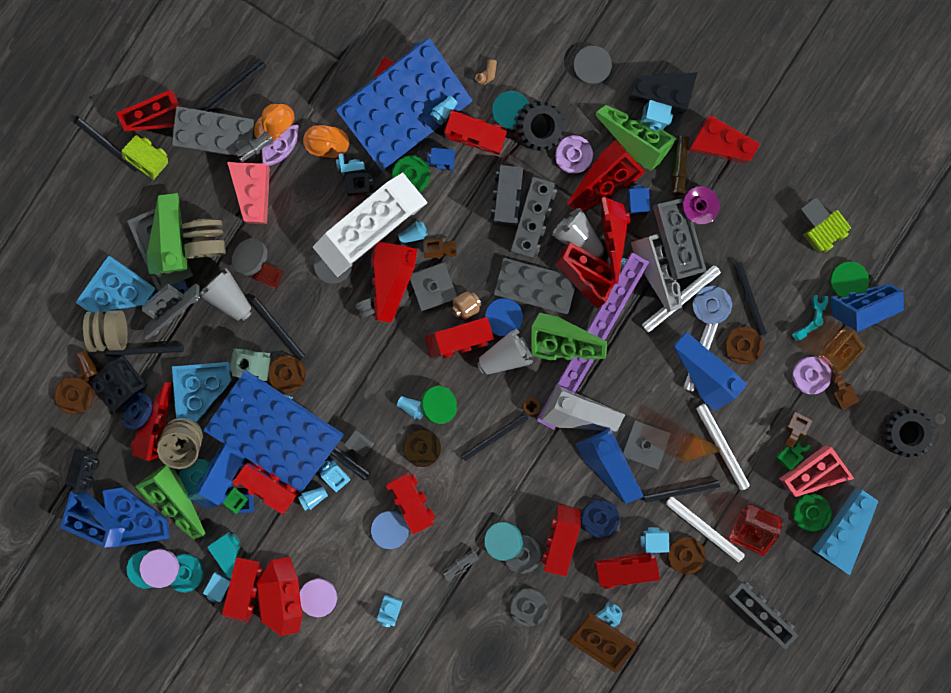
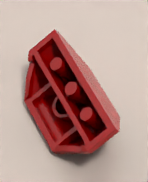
[256,556,302,636]

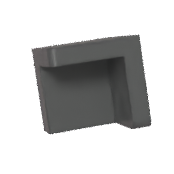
[797,198,830,229]
[345,428,375,457]

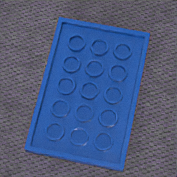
[335,38,473,171]
[204,370,343,493]

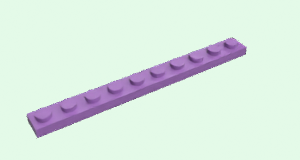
[537,252,649,430]

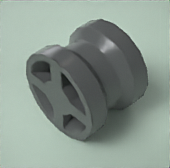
[354,298,375,319]

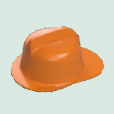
[254,104,295,141]
[303,125,349,158]

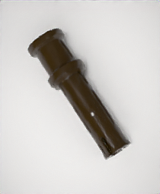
[669,136,689,195]

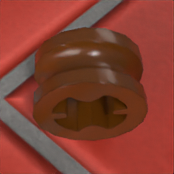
[523,398,540,415]

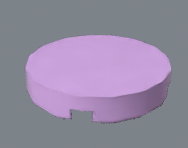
[555,135,593,174]
[792,356,831,394]
[140,549,179,588]
[300,578,338,617]

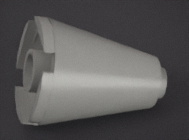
[552,208,604,258]
[199,268,251,321]
[477,329,533,375]

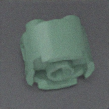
[229,348,271,381]

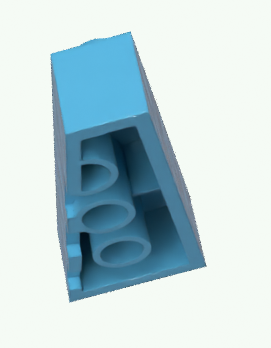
[812,488,878,575]

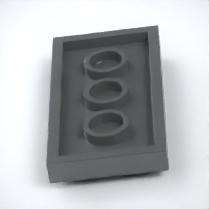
[171,106,254,157]
[653,198,707,280]
[127,208,194,291]
[494,258,575,315]

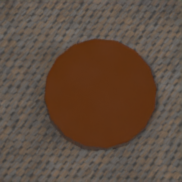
[724,327,763,364]
[268,355,306,393]
[54,377,94,414]
[667,536,706,575]

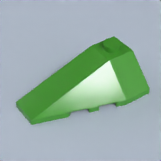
[595,105,677,171]
[147,193,188,275]
[532,313,607,360]
[135,465,205,540]

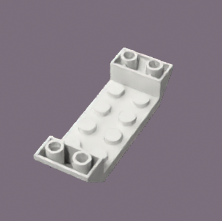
[313,173,427,277]

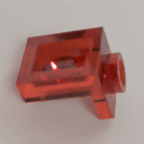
[251,263,284,289]

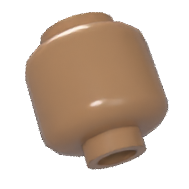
[451,291,481,320]

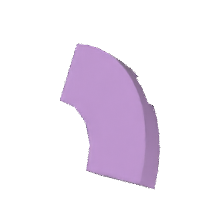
[261,125,299,166]

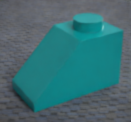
[207,531,240,579]

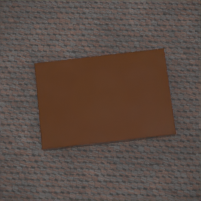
[568,612,638,673]

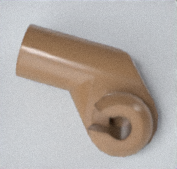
[475,60,497,85]

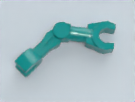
[792,295,828,341]

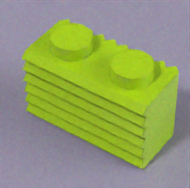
[122,135,168,180]
[803,210,851,253]

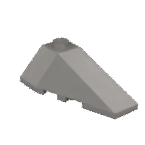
[631,234,682,312]
[541,385,625,432]

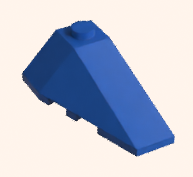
[576,428,644,504]

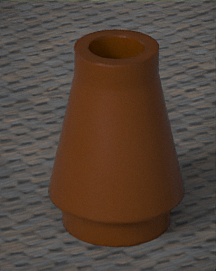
[75,351,99,381]

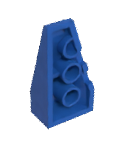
[673,332,747,411]

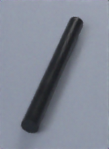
[76,118,139,172]
[734,261,767,336]
[251,297,306,360]
[106,344,184,356]
[461,413,528,461]
[644,480,720,503]

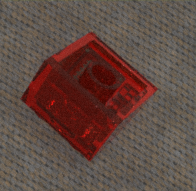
[729,503,783,556]

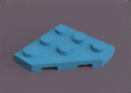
[76,256,157,313]
[172,362,232,422]

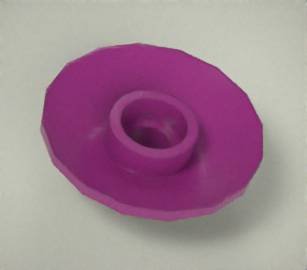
[683,186,720,225]

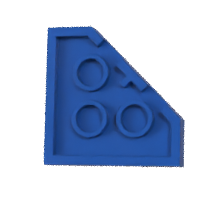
[103,487,170,548]

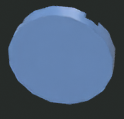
[693,286,732,324]
[371,510,409,549]

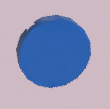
[485,299,523,336]

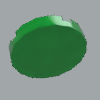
[392,156,430,192]
[829,262,869,298]
[420,386,457,424]
[792,493,832,532]

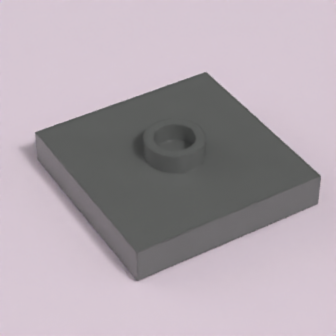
[410,262,457,311]
[623,420,671,469]

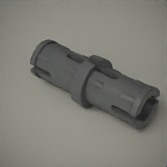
[235,131,274,163]
[442,549,480,582]

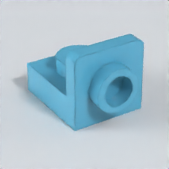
[336,153,366,176]
[318,458,351,492]
[376,595,403,627]
[596,600,623,627]

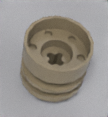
[181,219,226,258]
[83,310,128,352]
[157,418,203,469]

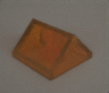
[818,328,866,375]
[676,432,720,463]

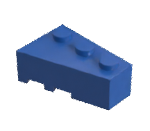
[831,284,904,332]
[187,443,245,509]
[60,491,125,548]

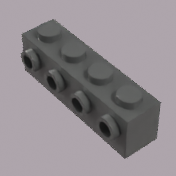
[511,177,557,259]
[725,578,799,650]

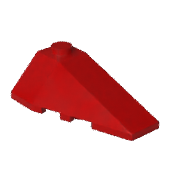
[567,140,645,212]
[601,197,630,284]
[371,242,418,323]
[131,382,173,461]

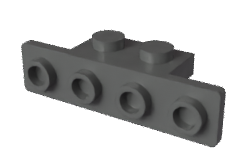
[142,284,200,340]

